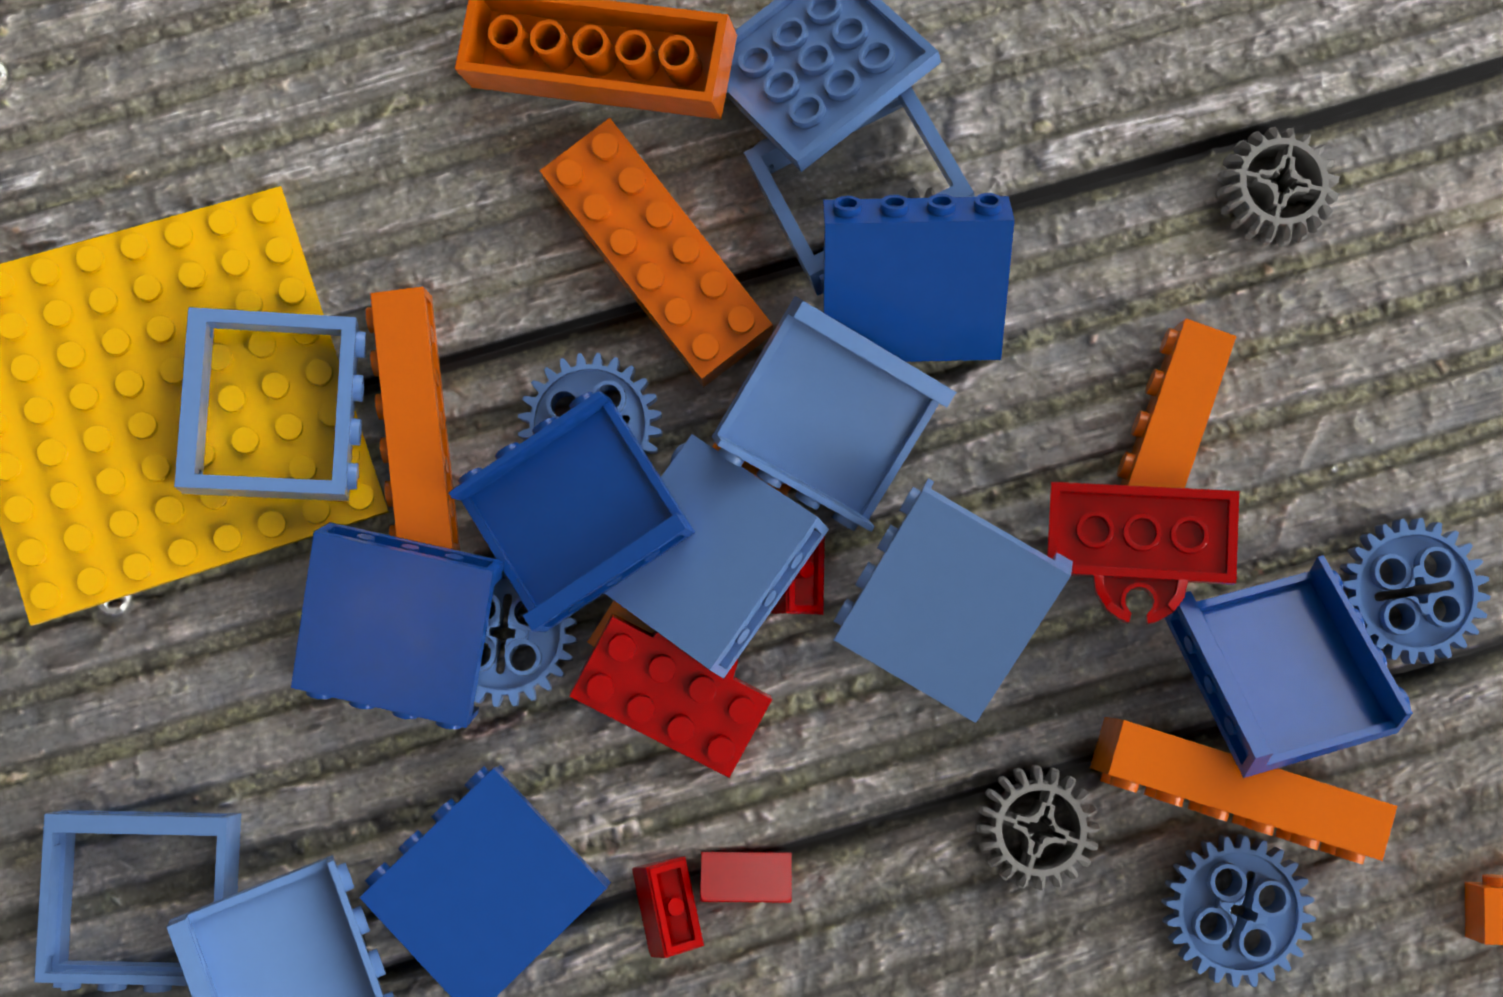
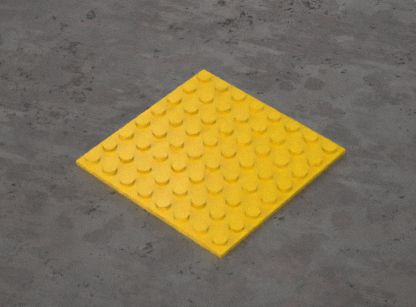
[0,186,389,626]

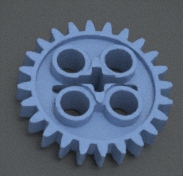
[518,353,663,454]
[1340,518,1491,664]
[475,573,578,707]
[1161,834,1316,988]

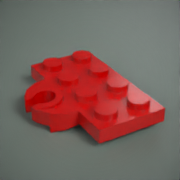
[1047,482,1240,625]
[569,613,773,778]

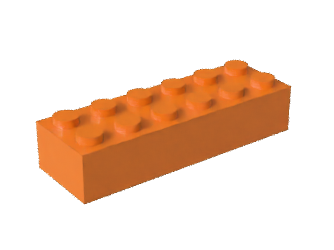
[455,0,737,120]
[539,118,773,388]
[1090,717,1398,865]

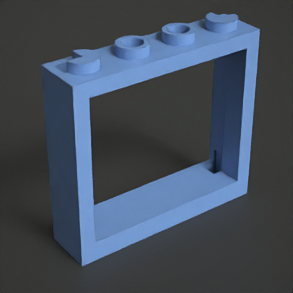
[744,87,975,296]
[174,307,367,501]
[34,810,241,993]

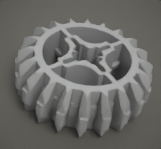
[1216,126,1340,247]
[975,765,1100,891]

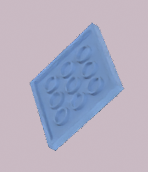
[726,0,941,172]

